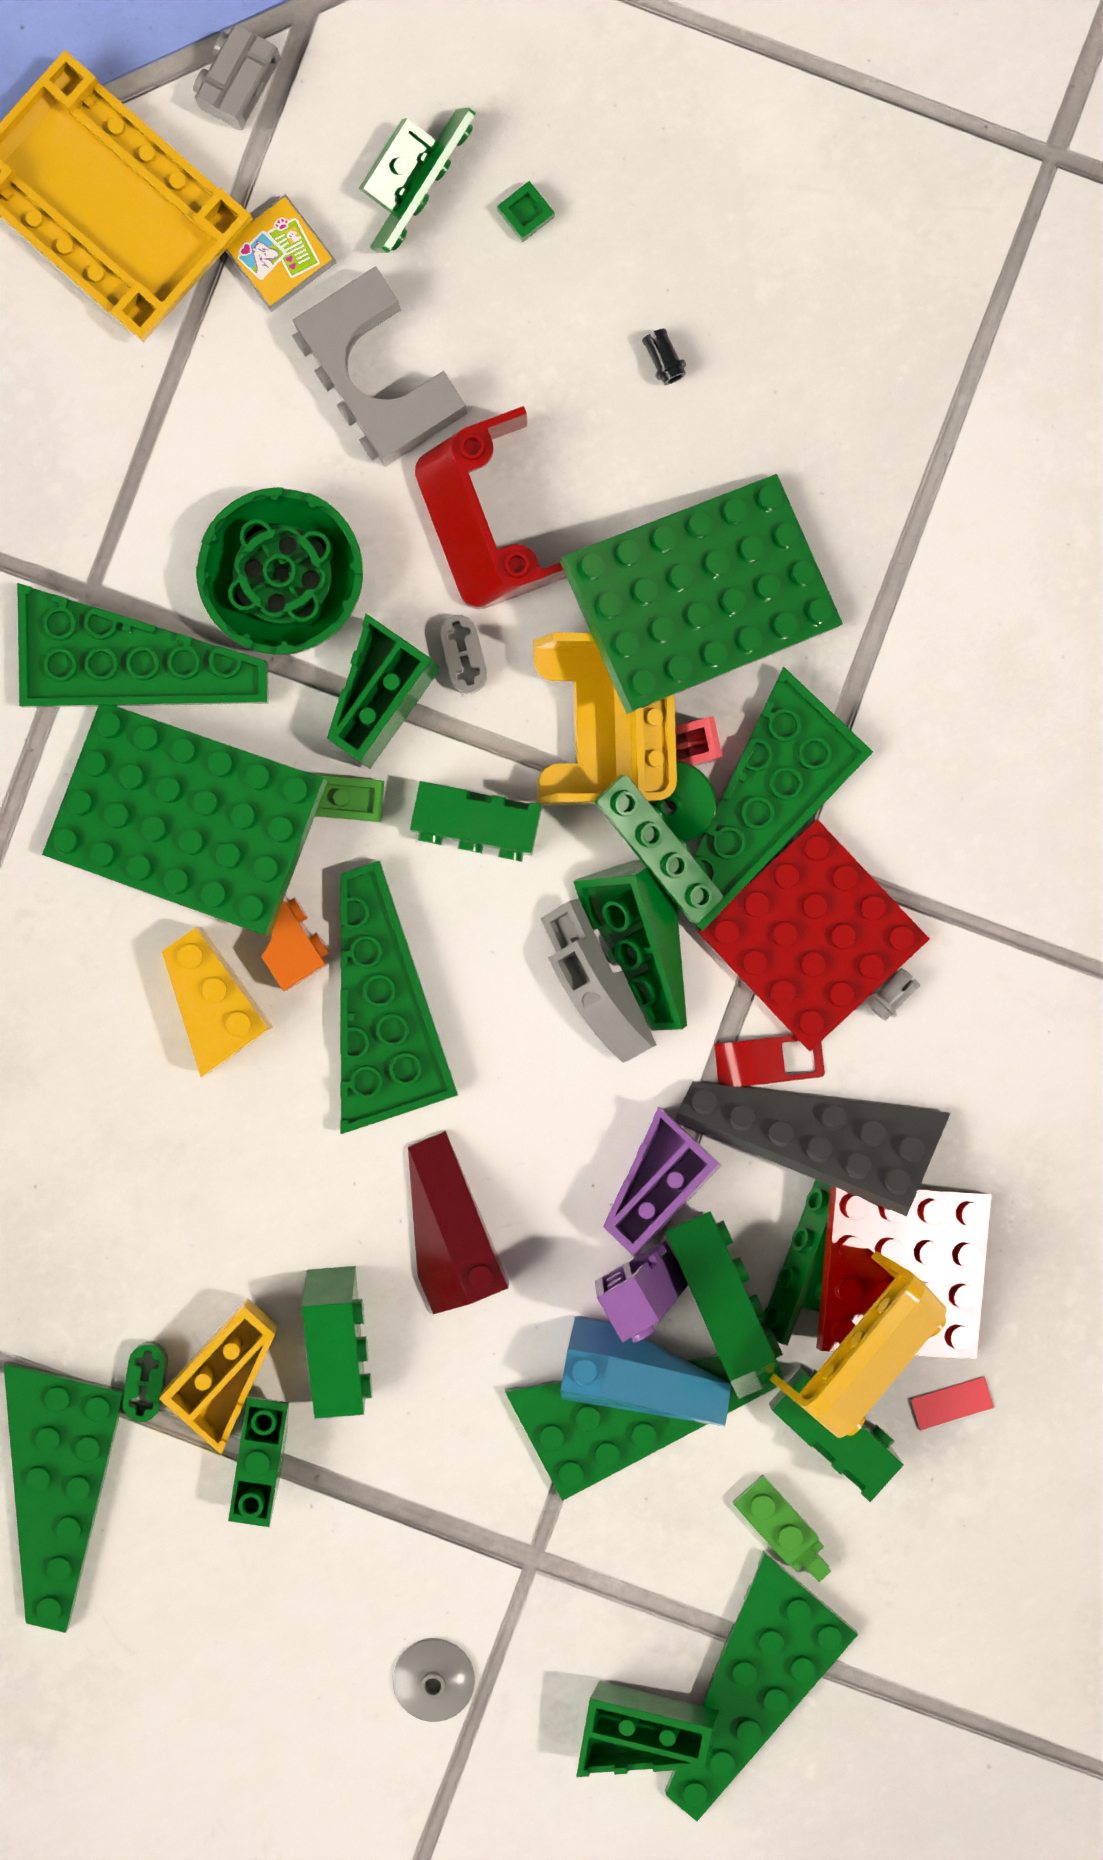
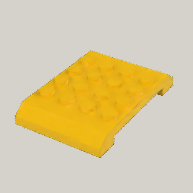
[0,50,253,343]

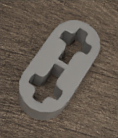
[440,615,487,694]

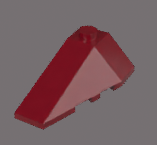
[408,1131,509,1314]

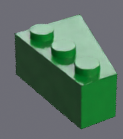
[327,613,441,769]
[301,1266,373,1419]
[769,1367,904,1502]
[576,1681,720,1777]

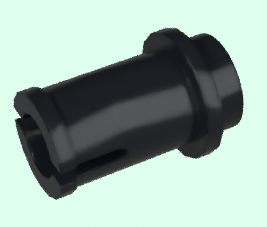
[642,328,686,385]

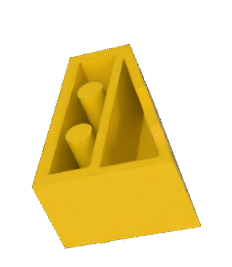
[162,927,273,1077]
[159,1298,278,1454]

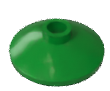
[649,761,716,842]

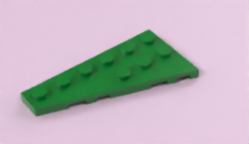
[677,667,873,931]
[505,1354,777,1501]

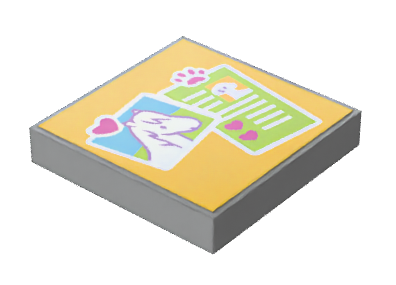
[225,194,336,312]

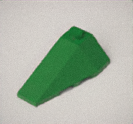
[573,860,687,1031]

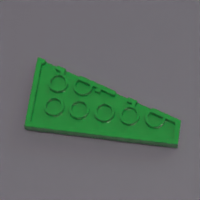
[17,583,269,708]
[340,861,458,1135]
[3,1362,124,1633]
[665,1550,858,1822]

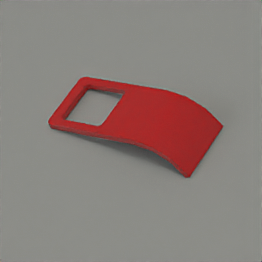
[714,1035,825,1087]

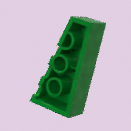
[665,1211,784,1399]

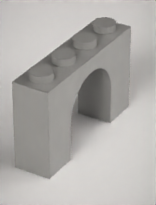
[292,266,467,466]

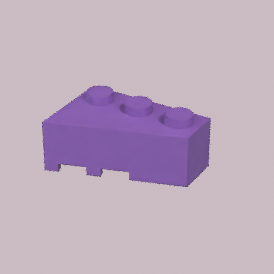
[595,1240,688,1343]

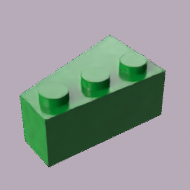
[410,781,542,862]

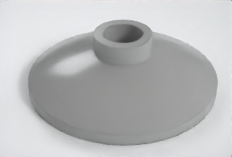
[393,1639,475,1722]

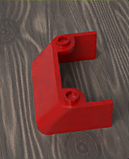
[415,406,567,609]

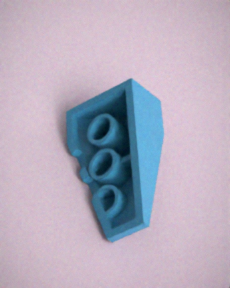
[560,1317,732,1427]

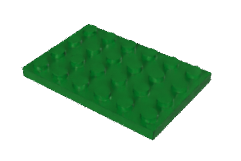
[559,474,843,714]
[42,705,328,937]

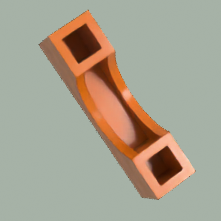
[261,895,330,991]

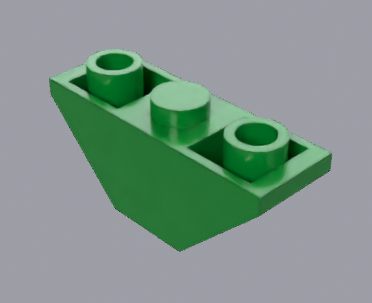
[228,1396,289,1527]

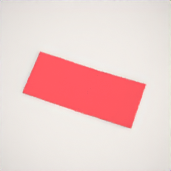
[910,1376,994,1431]

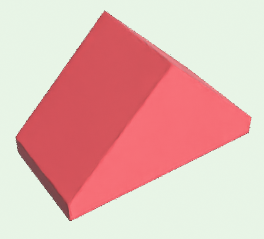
[675,716,723,766]

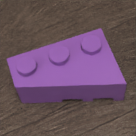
[603,1107,722,1256]

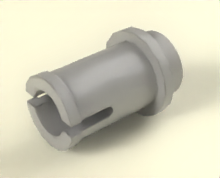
[868,968,920,1021]

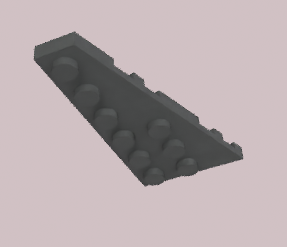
[675,1081,950,1217]

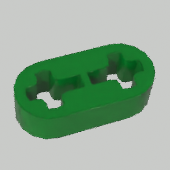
[123,1342,168,1422]

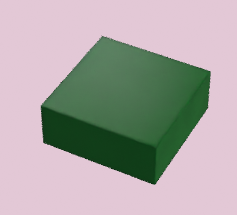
[497,181,555,242]

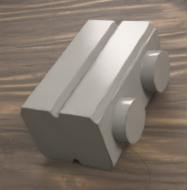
[193,24,281,130]

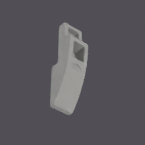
[540,899,657,1063]

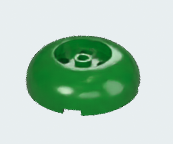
[196,487,363,655]

